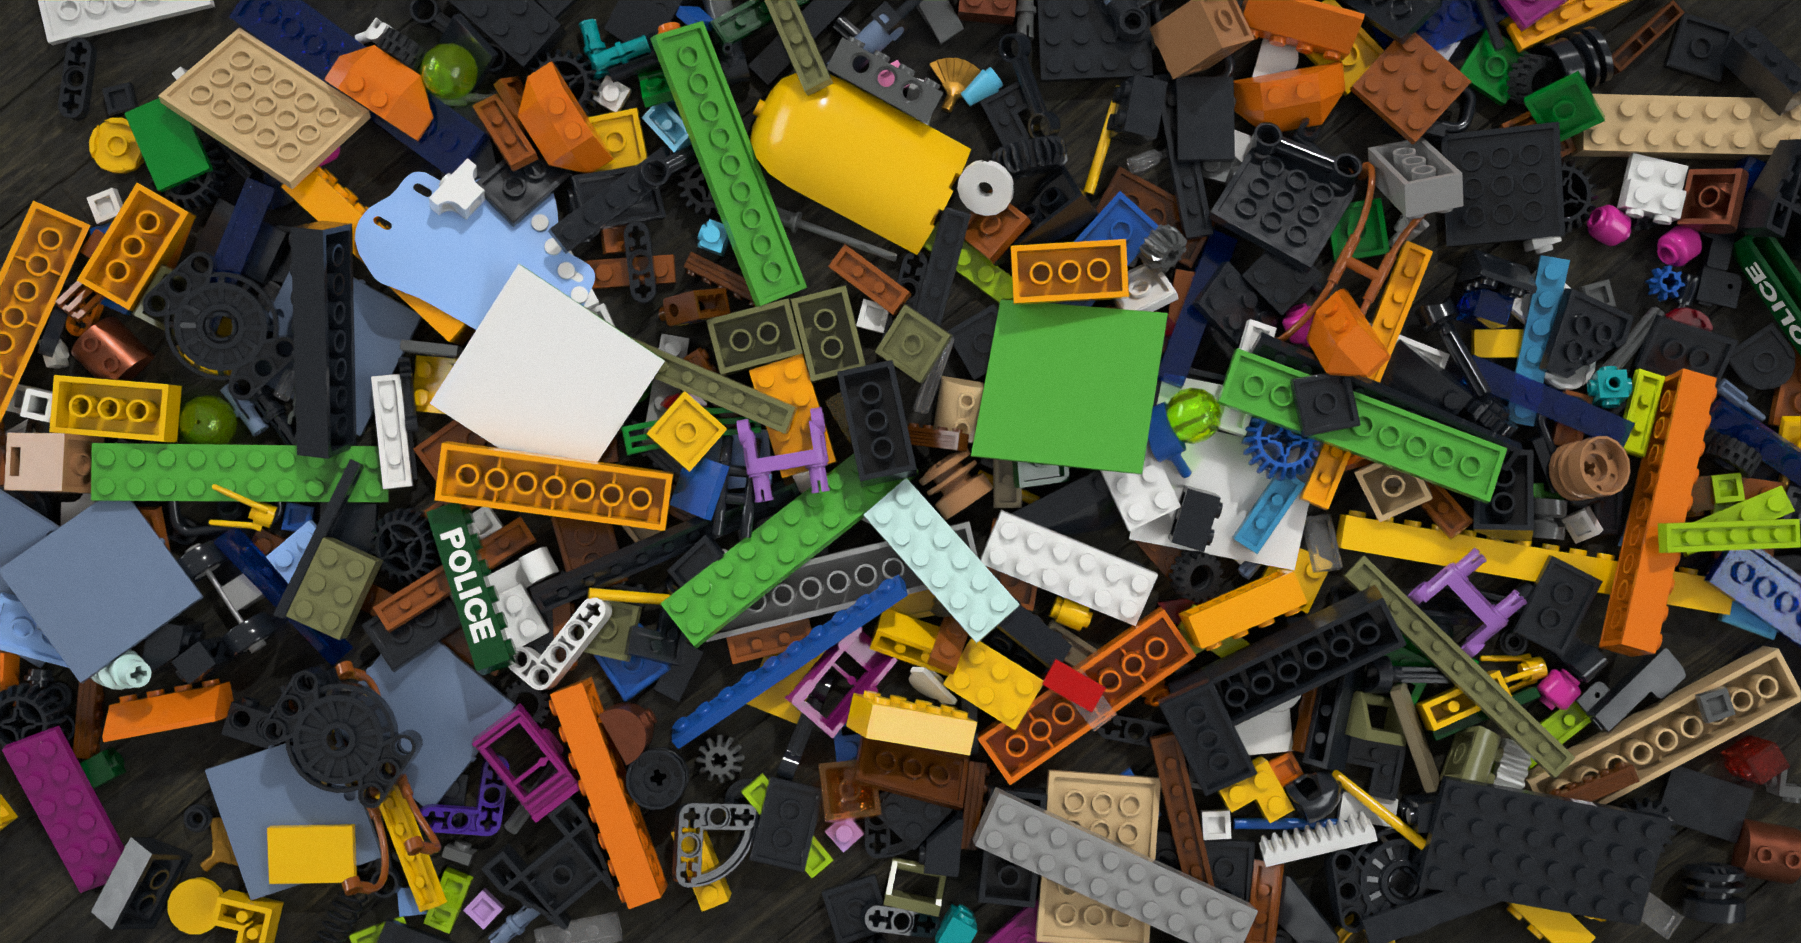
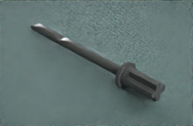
[775,206,897,262]

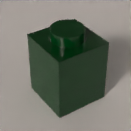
[80,748,127,790]

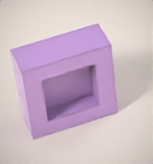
[825,811,864,853]
[463,888,505,930]

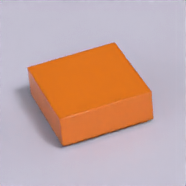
[1268,751,1304,788]

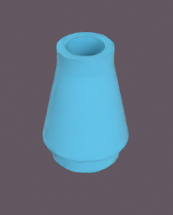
[960,67,1003,107]

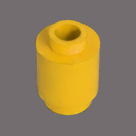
[1049,596,1093,631]

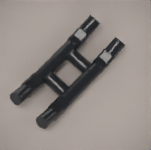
[712,435,762,538]

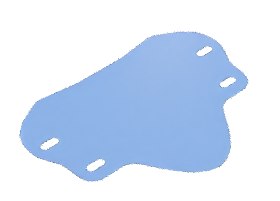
[355,172,595,330]

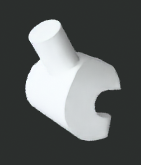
[355,18,394,45]

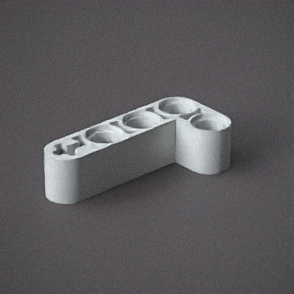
[450,547,559,608]
[508,598,612,690]

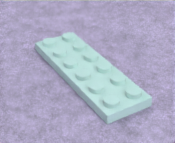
[864,478,1020,644]

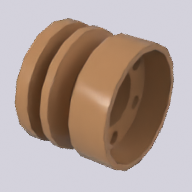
[1549,436,1630,501]
[919,449,993,520]

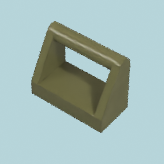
[1345,691,1407,746]
[883,857,946,917]

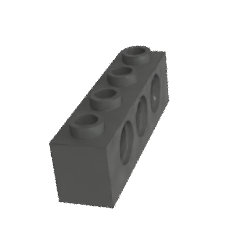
[827,36,943,124]

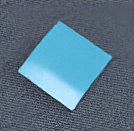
[642,100,691,153]

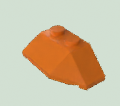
[324,45,434,141]
[518,61,614,173]
[1233,61,1346,132]
[1306,288,1391,377]

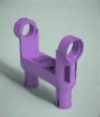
[737,407,830,503]
[1407,547,1527,658]

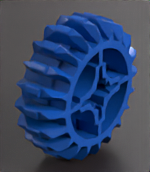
[1242,417,1320,481]

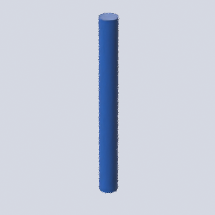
[1233,818,1347,830]

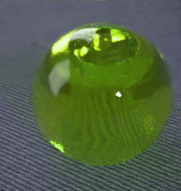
[420,43,478,100]
[1166,388,1222,444]
[179,395,238,445]

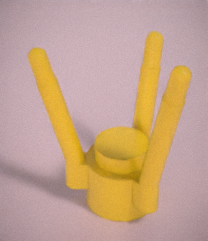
[209,484,278,532]
[1479,653,1548,693]

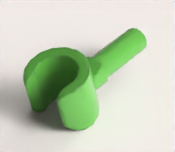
[1533,483,1564,500]

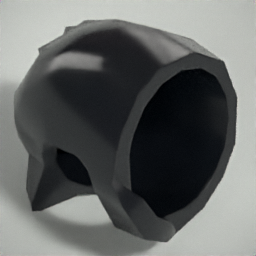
[1285,770,1344,824]

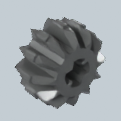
[1139,224,1187,274]
[696,734,745,783]

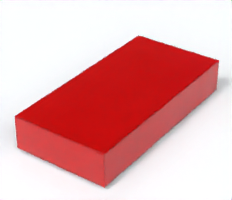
[1042,658,1106,713]

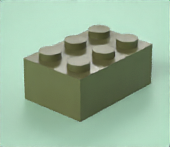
[791,286,866,383]
[706,299,804,376]
[286,537,383,640]

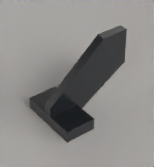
[1278,875,1340,943]

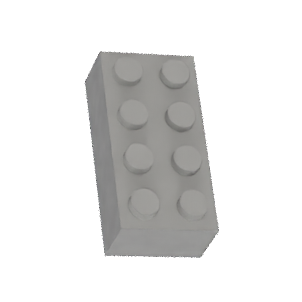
[1368,137,1463,219]

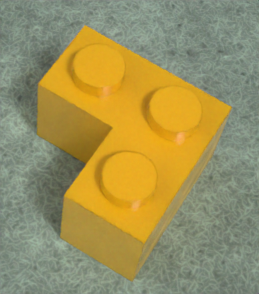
[1217,755,1295,823]
[211,889,284,943]

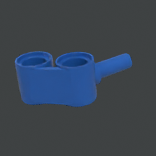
[1148,401,1192,478]

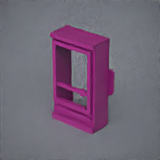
[785,627,898,739]
[472,703,581,823]

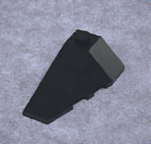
[992,165,1099,267]
[1011,470,1122,535]

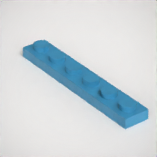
[1507,255,1570,426]

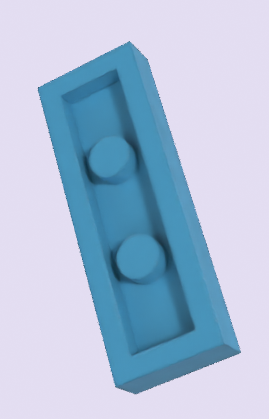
[1232,474,1305,554]

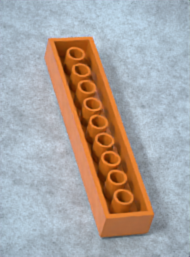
[1599,369,1717,657]

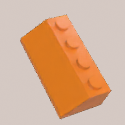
[1241,0,1365,62]
[102,678,234,742]

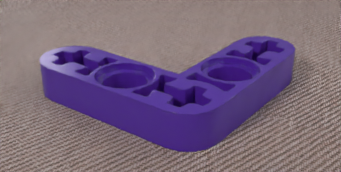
[419,753,509,836]

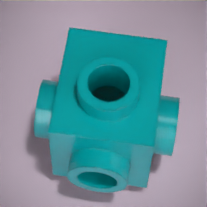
[1587,366,1632,408]

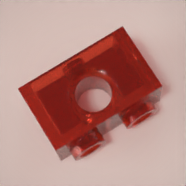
[1721,735,1790,785]

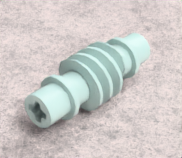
[91,649,152,690]

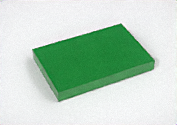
[124,98,213,192]

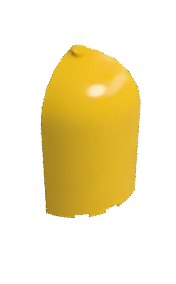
[750,73,971,255]

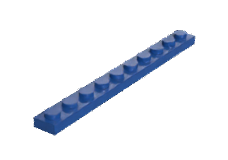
[672,574,908,749]

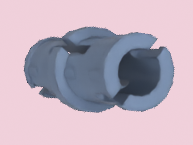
[220,382,269,436]
[488,906,541,943]

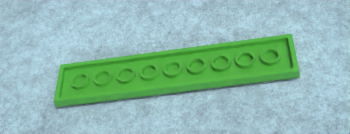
[650,21,807,307]
[1217,348,1507,503]
[91,443,389,502]
[660,454,919,649]

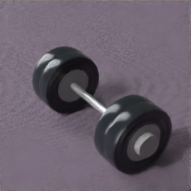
[177,539,278,658]

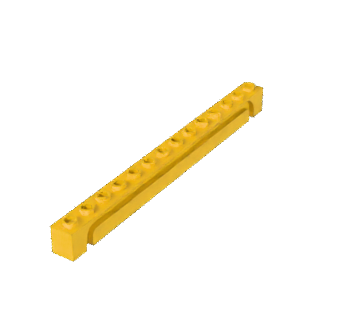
[1334,510,1736,615]

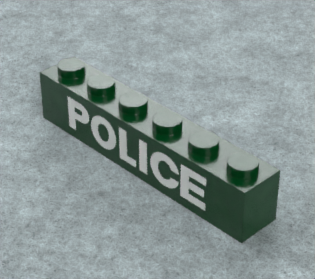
[1731,234,1801,356]
[426,503,517,675]

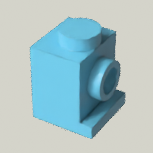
[697,219,730,257]

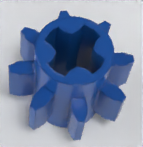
[1645,265,1685,301]

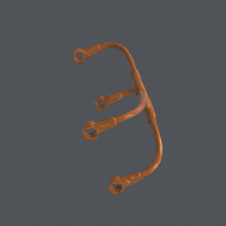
[1275,162,1430,342]
[289,661,441,896]

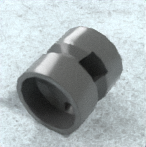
[1532,498,1568,540]

